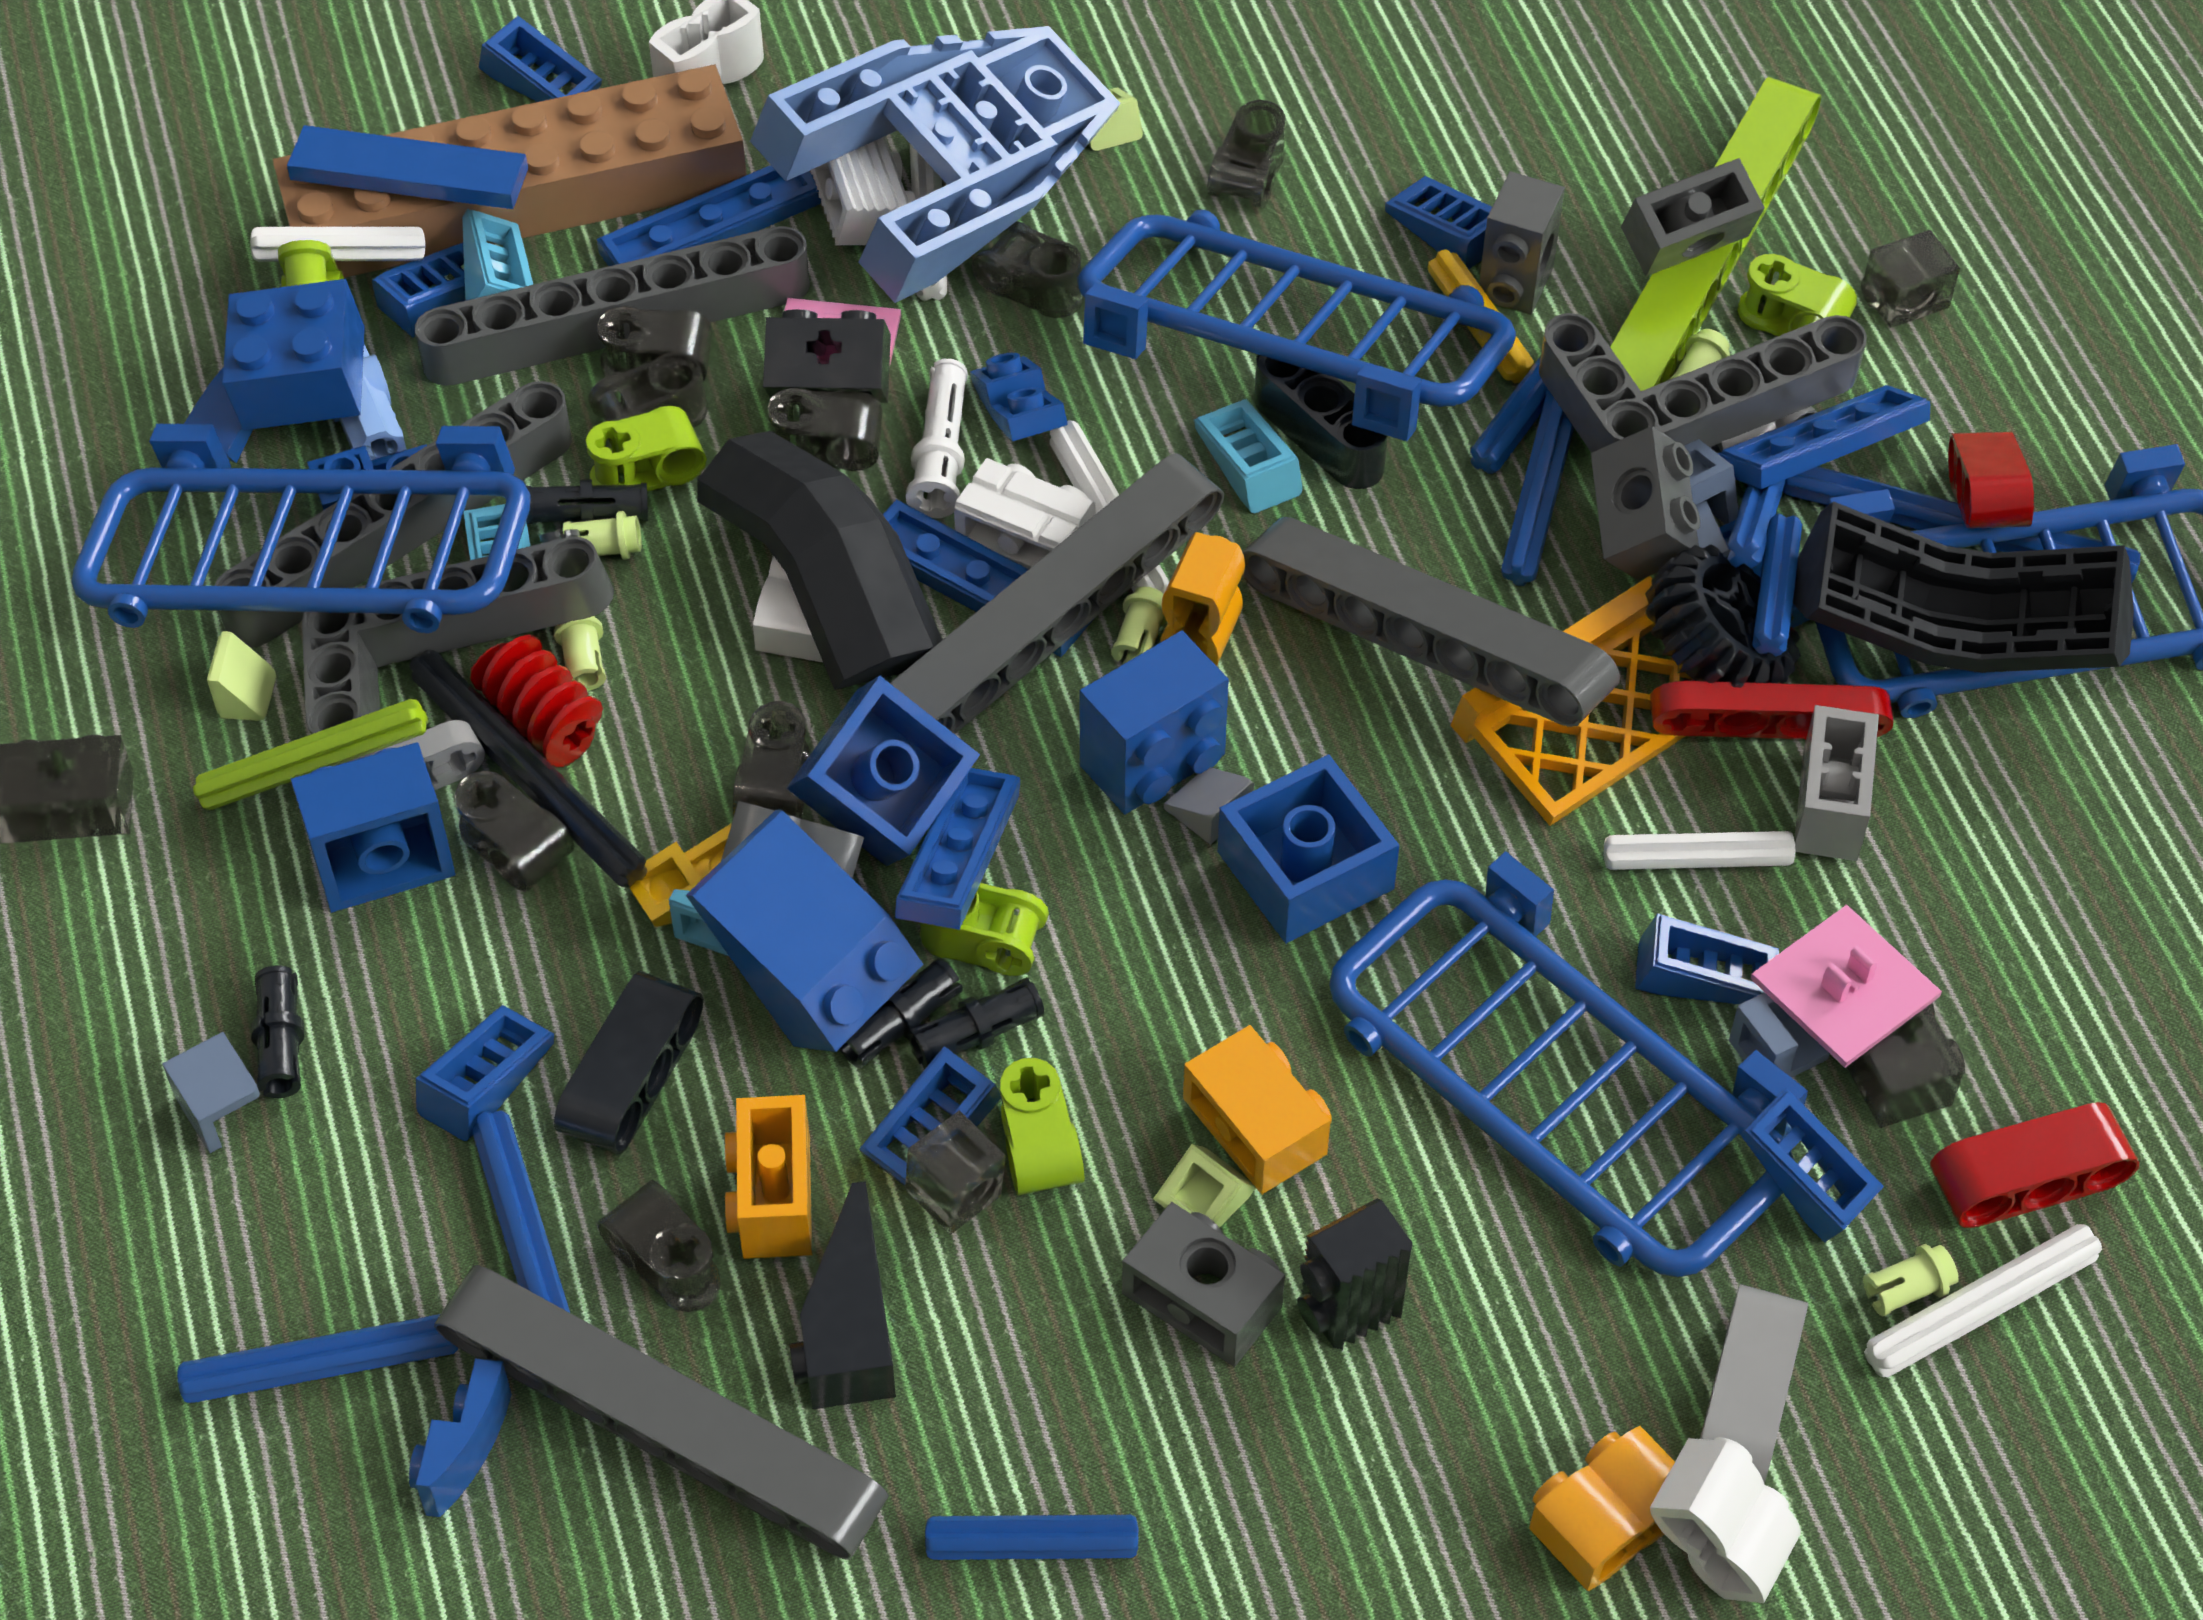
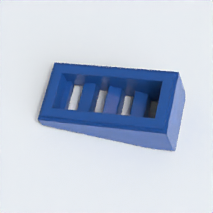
[479,16,602,102]
[1385,176,1492,269]
[372,242,466,338]
[1635,913,1779,1004]
[416,1005,554,1141]
[859,1046,1001,1192]
[1740,1087,1884,1243]

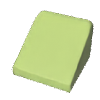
[1088,87,1143,151]
[207,631,276,721]
[1153,1144,1256,1228]

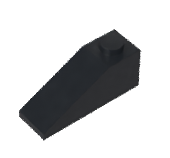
[789,1181,896,1410]

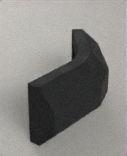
[697,431,942,690]
[1793,501,2134,673]

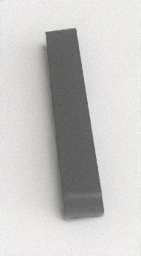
[415,226,810,386]
[214,381,572,648]
[890,453,1224,734]
[1242,517,1620,727]
[434,1265,889,1560]

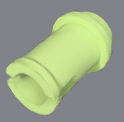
[1670,329,1730,380]
[563,511,642,560]
[1111,586,1167,664]
[554,616,606,691]
[1863,1244,1958,1317]

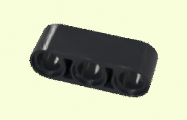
[1254,355,1388,489]
[554,971,704,1154]

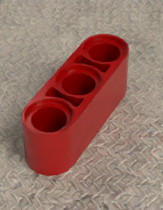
[1948,431,2034,528]
[1930,1102,2140,1228]

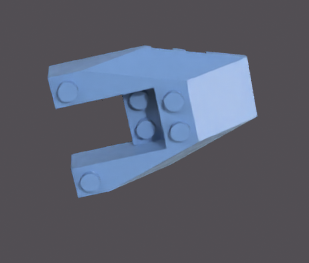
[750,26,1120,303]

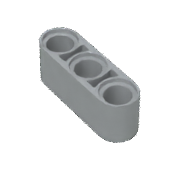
[1700,1284,1808,1483]

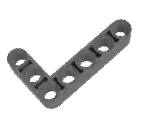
[1539,313,1867,453]
[302,537,614,763]

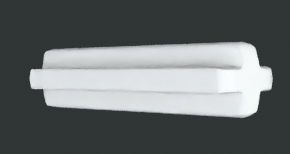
[250,227,426,262]
[1604,831,1795,870]

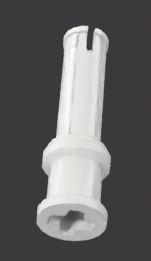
[906,359,968,518]

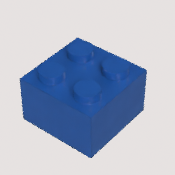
[222,279,365,431]
[1079,630,1229,815]
[786,676,980,866]
[291,742,456,913]
[1217,754,1400,944]

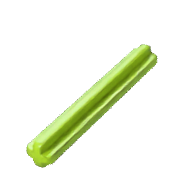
[193,699,428,810]

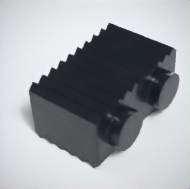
[1297,1198,1413,1350]

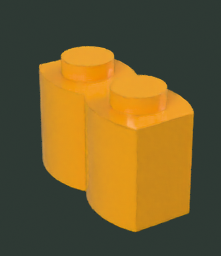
[1161,532,1245,666]
[1529,1426,1675,1591]

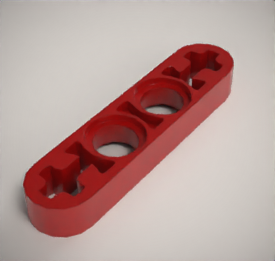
[1650,681,1894,739]

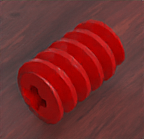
[470,634,603,767]

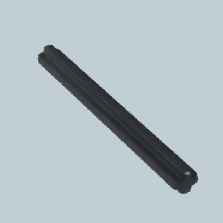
[409,650,647,888]

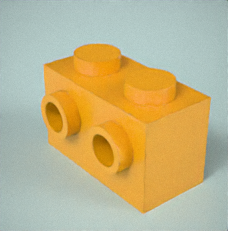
[1183,1025,1332,1195]
[725,1095,812,1259]

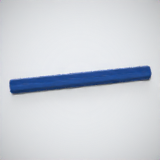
[1783,466,2141,584]

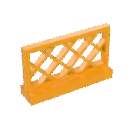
[1450,576,1692,826]

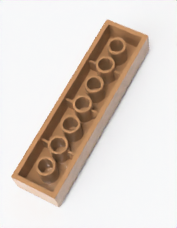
[272,64,747,278]

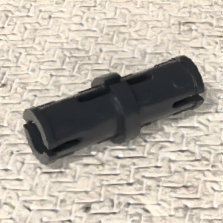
[526,479,648,524]
[839,958,963,1068]
[251,965,304,1098]
[907,977,1045,1069]

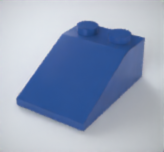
[686,810,923,1052]

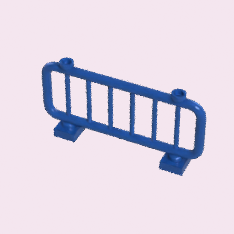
[1077,210,1516,441]
[71,424,531,633]
[1815,444,2203,718]
[1329,851,1808,1277]

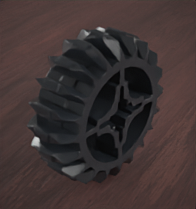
[1645,544,1801,688]

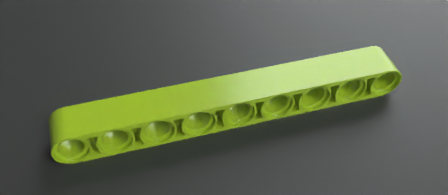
[1610,77,1822,391]

